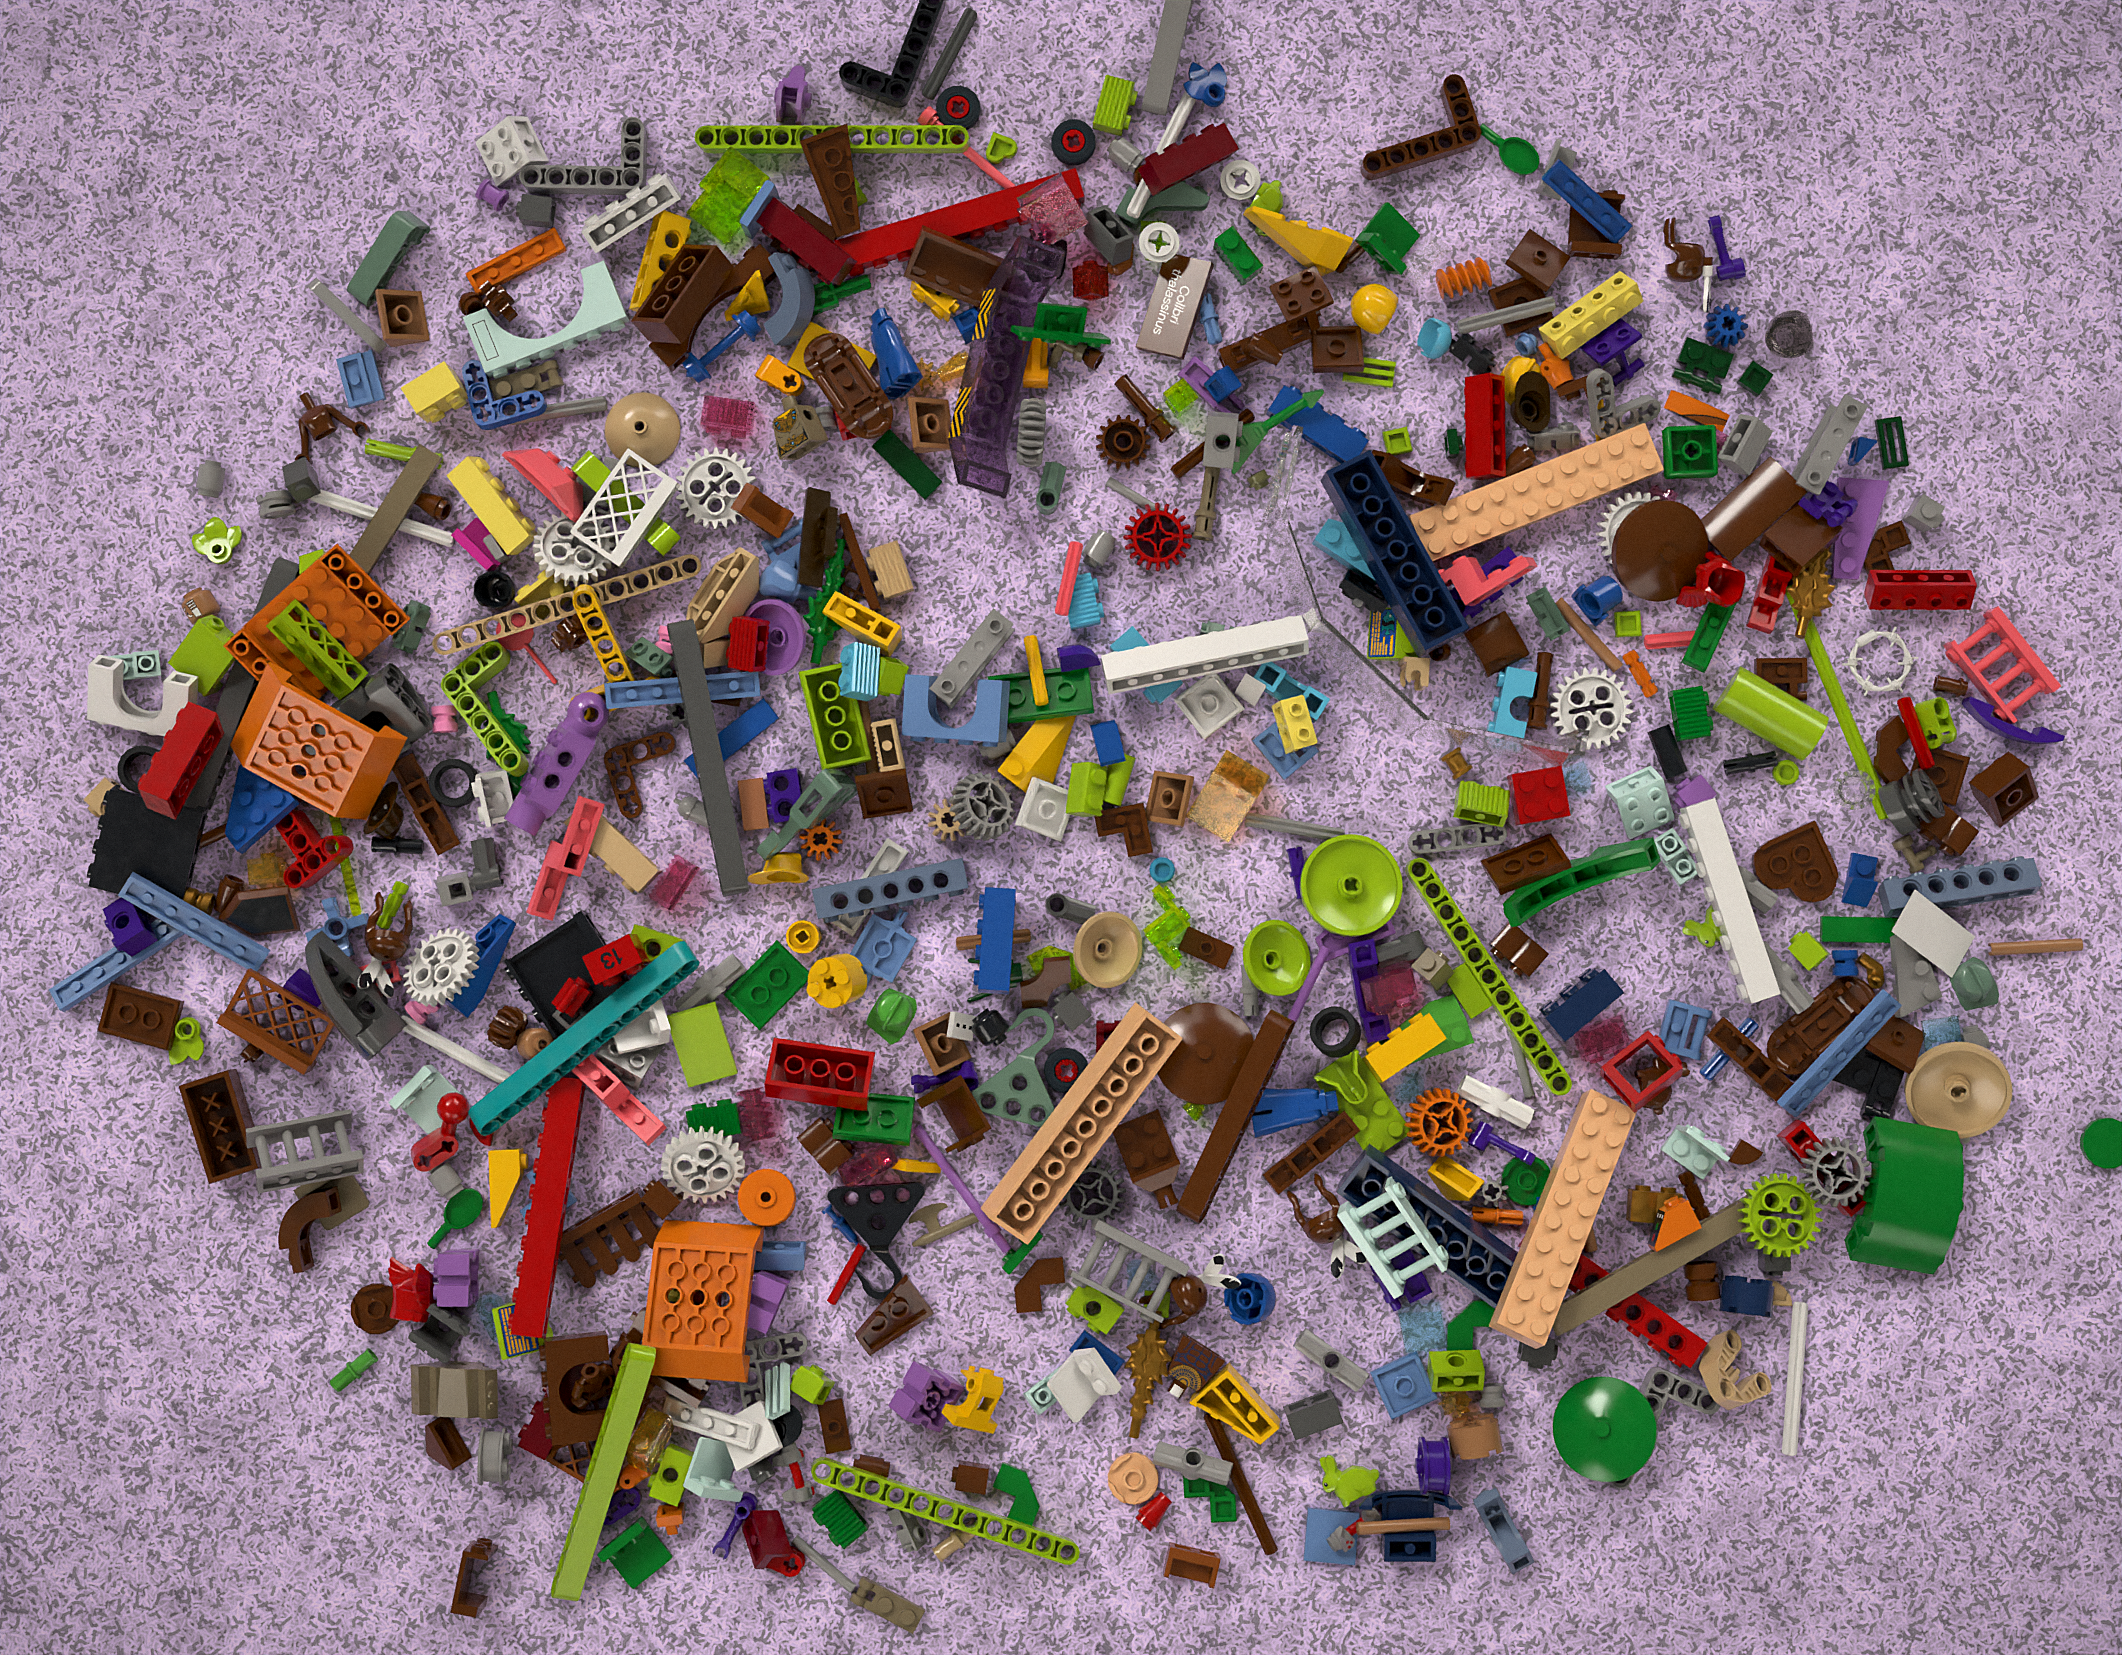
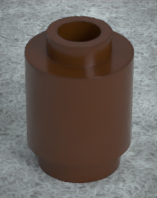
[853,1454,890,1484]

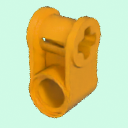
[754,354,805,397]

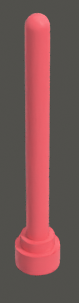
[917,106,1016,189]

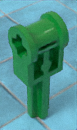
[812,274,871,317]

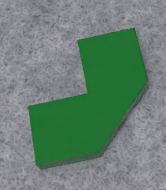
[1446,1300,1495,1351]
[993,1462,1040,1526]
[1183,1476,1237,1523]

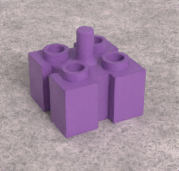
[430,1249,479,1307]
[748,1270,791,1334]
[888,1361,965,1433]

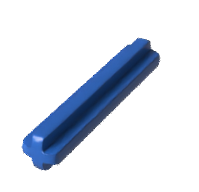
[1700,1018,1759,1081]

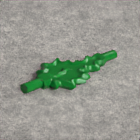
[803,539,846,665]
[479,691,531,797]

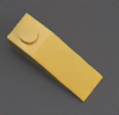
[822,591,903,657]
[488,1148,529,1228]

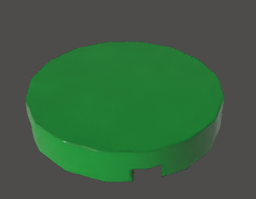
[2080,1118,2122,1169]
[1501,1157,1551,1206]

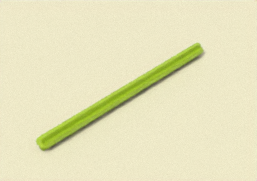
[1785,585,1889,820]

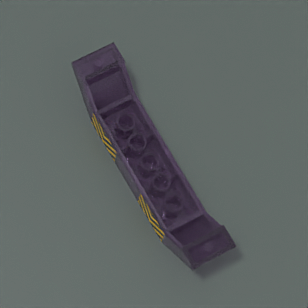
[948,235,1066,499]

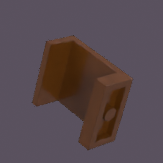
[1567,190,1625,260]
[917,1075,992,1153]
[450,1538,498,1618]

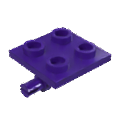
[1579,318,1645,387]

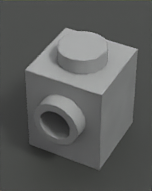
[1902,494,1945,533]

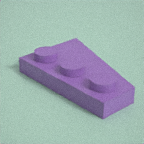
[1315,920,1396,963]

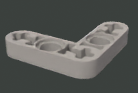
[1586,368,1661,439]
[739,1331,808,1409]

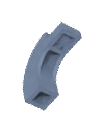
[764,252,815,346]
[1473,1488,1535,1575]

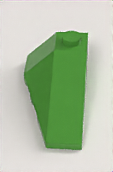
[1366,994,1474,1064]

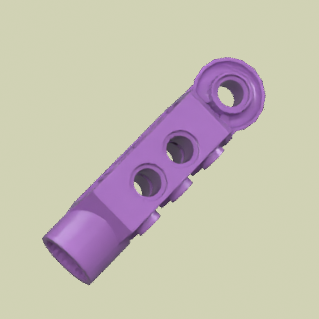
[504,692,609,836]

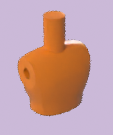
[1538,342,1575,390]
[613,1458,651,1493]

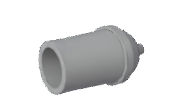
[673,796,708,829]

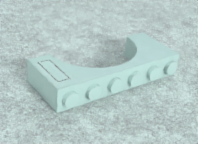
[463,260,630,379]

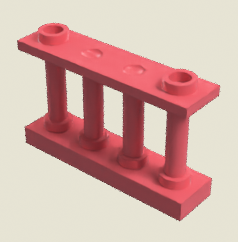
[1943,606,2061,724]

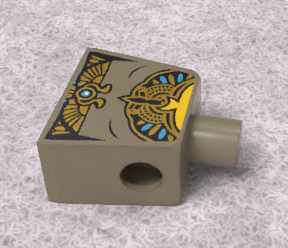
[773,396,828,460]

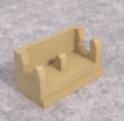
[1398,656,1430,691]

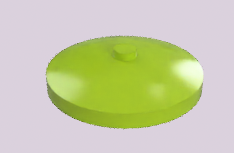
[1300,834,1403,937]

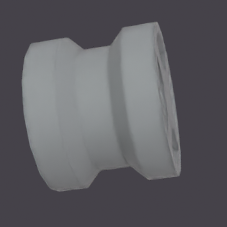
[815,406,838,431]
[1478,1383,1505,1408]

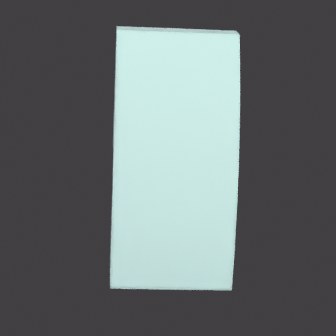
[108,650,161,681]
[1654,828,1698,887]
[1023,1364,1063,1415]

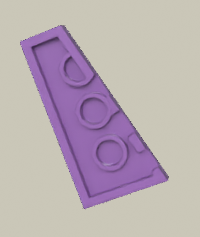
[1831,477,1889,580]

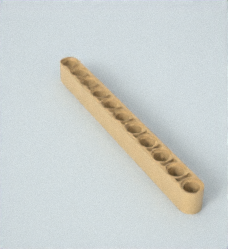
[432,554,701,655]

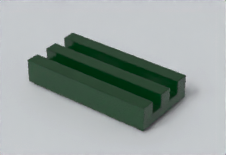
[1875,416,1909,470]

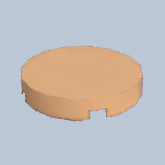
[1108,1452,1158,1505]

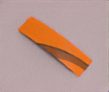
[1664,390,1730,433]

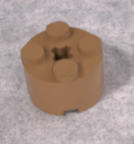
[1447,1412,1503,1460]

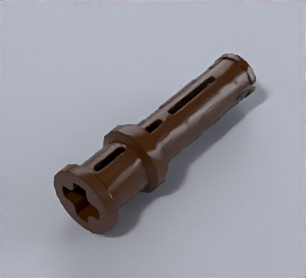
[1114,374,1178,443]
[1526,652,1554,730]

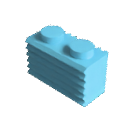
[1061,573,1104,630]
[838,642,881,702]

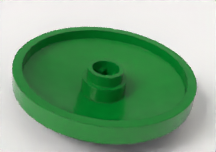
[1553,1376,1658,1482]

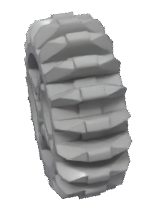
[1017,398,1047,467]
[949,772,1016,841]
[1799,1137,1871,1207]

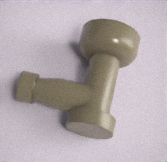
[1047,340,1088,369]
[1891,834,1937,874]

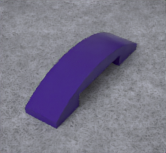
[1962,696,2065,744]
[1348,938,1391,1043]

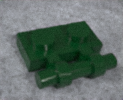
[1671,337,1734,395]

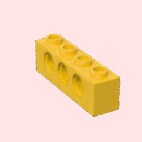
[629,210,691,312]

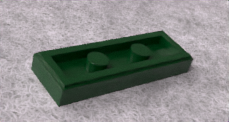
[872,429,943,501]

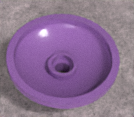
[745,599,806,676]

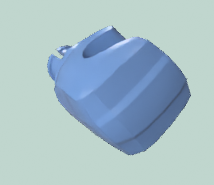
[759,560,822,604]

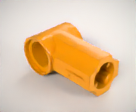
[1023,338,1049,389]

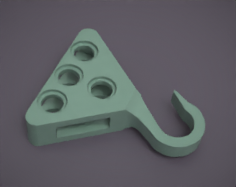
[756,769,858,861]
[971,1008,1055,1127]

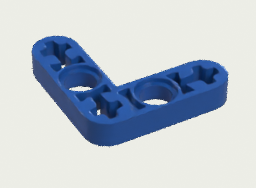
[462,360,547,430]

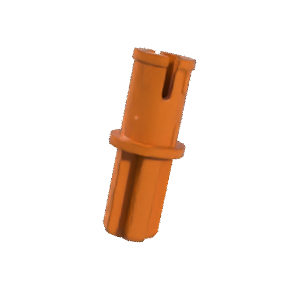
[1471,1206,1523,1227]

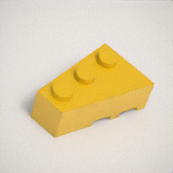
[1362,1012,1447,1083]
[1189,1363,1281,1445]

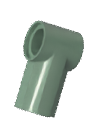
[1036,462,1067,515]

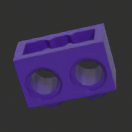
[763,768,803,824]

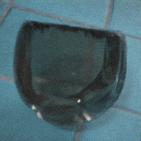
[1765,310,1814,358]

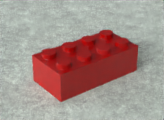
[138,701,224,820]
[764,1038,875,1111]

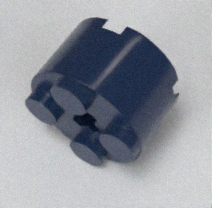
[1719,1275,1775,1318]

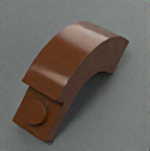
[1372,450,1456,506]
[278,1186,342,1274]

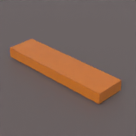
[465,227,567,296]

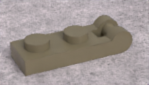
[489,360,564,401]
[850,1576,925,1634]

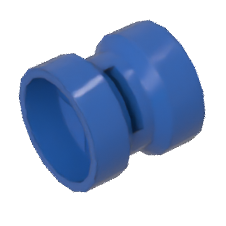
[1832,950,1859,976]

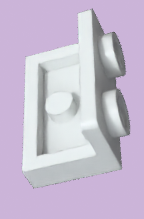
[471,769,514,828]

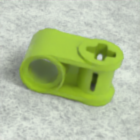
[1914,697,1957,749]

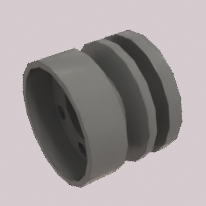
[1878,768,1945,835]

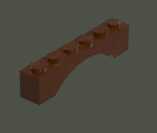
[648,244,777,372]

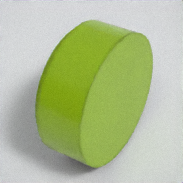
[1772,760,1799,786]

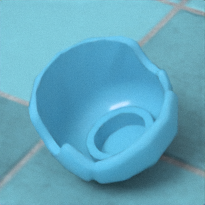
[1417,318,1452,359]

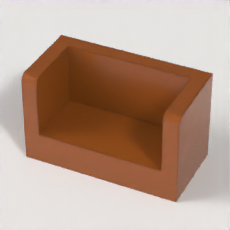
[731,482,794,539]
[1163,1542,1221,1589]

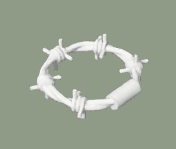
[1842,627,1918,696]

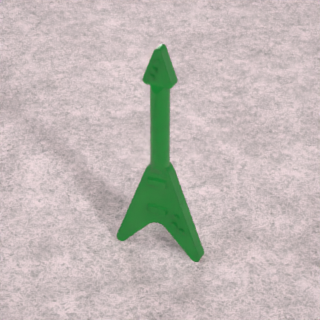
[1216,389,1324,474]

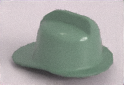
[1949,957,1999,1011]

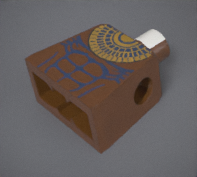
[1167,1332,1225,1399]

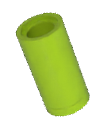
[1103,754,1136,807]

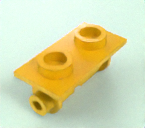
[910,280,960,322]

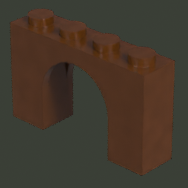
[539,1330,610,1446]

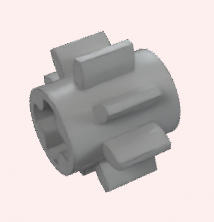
[1477,1175,1509,1207]

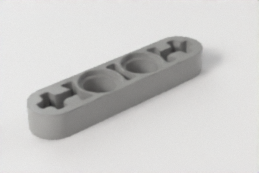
[307,278,387,354]
[1407,823,1507,854]

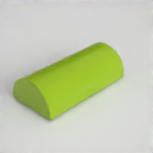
[798,663,872,770]
[1712,666,1829,761]

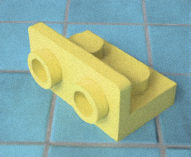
[514,569,573,619]
[1271,695,1318,754]

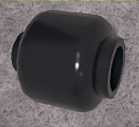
[971,1008,1009,1047]

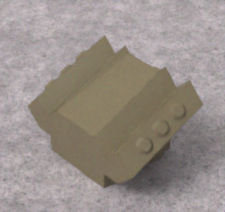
[410,1361,498,1419]

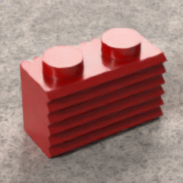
[726,616,770,672]

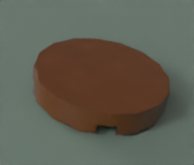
[351,1283,399,1334]

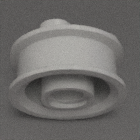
[477,1427,513,1486]

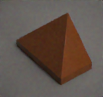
[425,1417,472,1471]

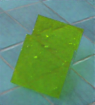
[686,146,771,246]
[1141,884,1191,971]

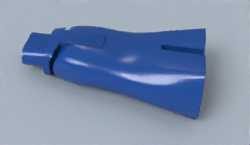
[870,308,923,399]
[1252,1088,1339,1138]

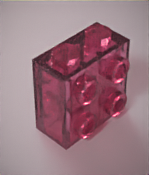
[1017,173,1088,248]

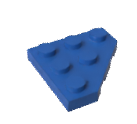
[225,764,300,854]

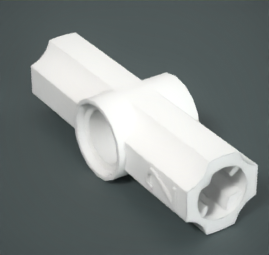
[1456,1074,1535,1129]

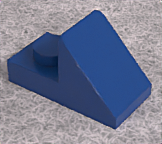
[1090,720,1126,767]
[1841,853,1878,908]

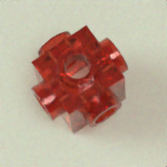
[1072,260,1109,301]

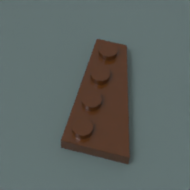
[800,123,861,239]

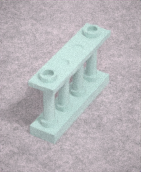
[1337,1176,1449,1299]

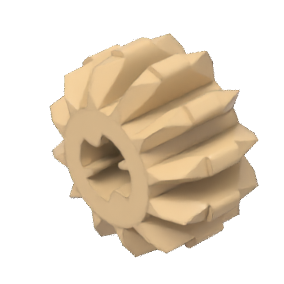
[928,799,965,842]

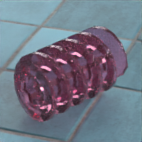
[735,1086,776,1142]

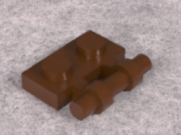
[1754,658,1808,701]

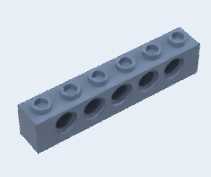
[1878,856,2042,918]
[812,858,969,923]

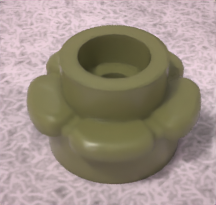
[1247,469,1271,491]

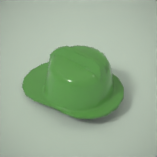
[866,988,917,1045]

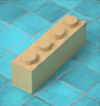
[564,814,662,893]

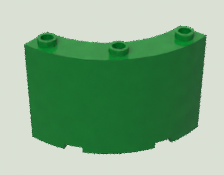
[1844,1116,1964,1275]

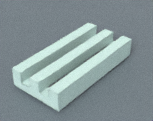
[765,1362,790,1420]

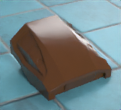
[1462,611,1529,678]

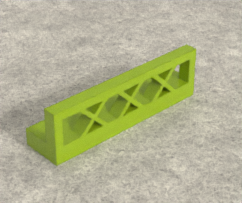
[266,599,368,700]

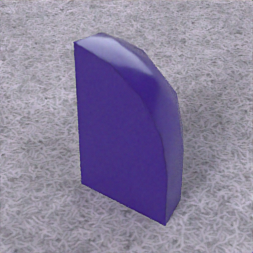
[1057,645,1101,672]
[277,968,321,1011]

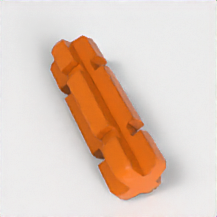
[1623,650,1658,697]

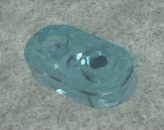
[477,1293,504,1343]

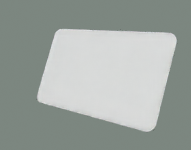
[1234,674,1266,706]

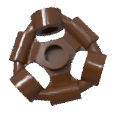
[571,1363,616,1410]

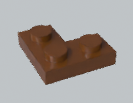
[1094,803,1153,857]

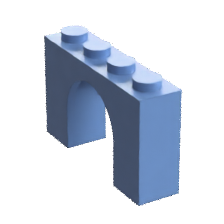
[902,674,1010,747]

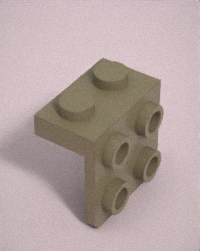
[293,1175,370,1230]

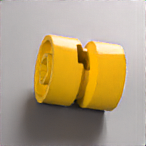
[786,920,822,953]

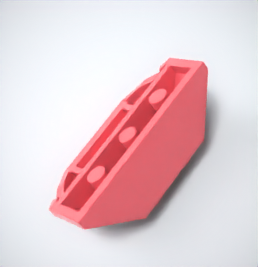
[502,448,583,522]

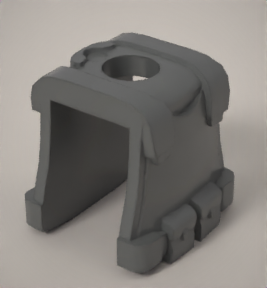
[408,1303,471,1363]

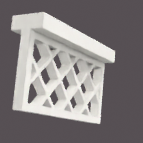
[570,448,680,569]

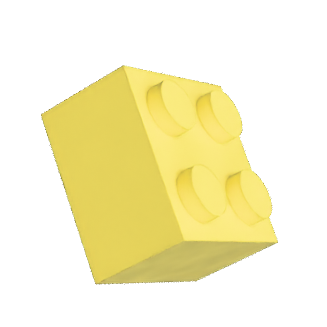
[401,361,468,423]

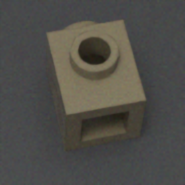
[1411,947,1454,991]

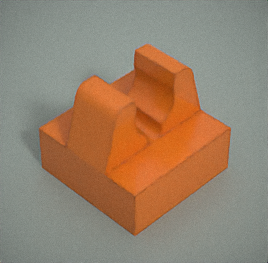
[656,1502,685,1535]

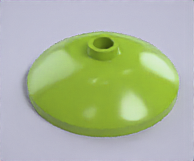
[1243,920,1311,996]

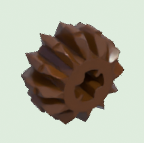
[487,1005,528,1050]

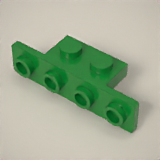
[1010,302,1111,347]

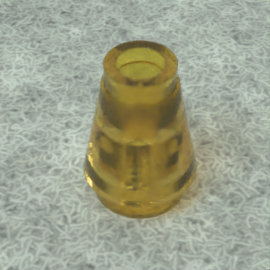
[936,351,975,383]

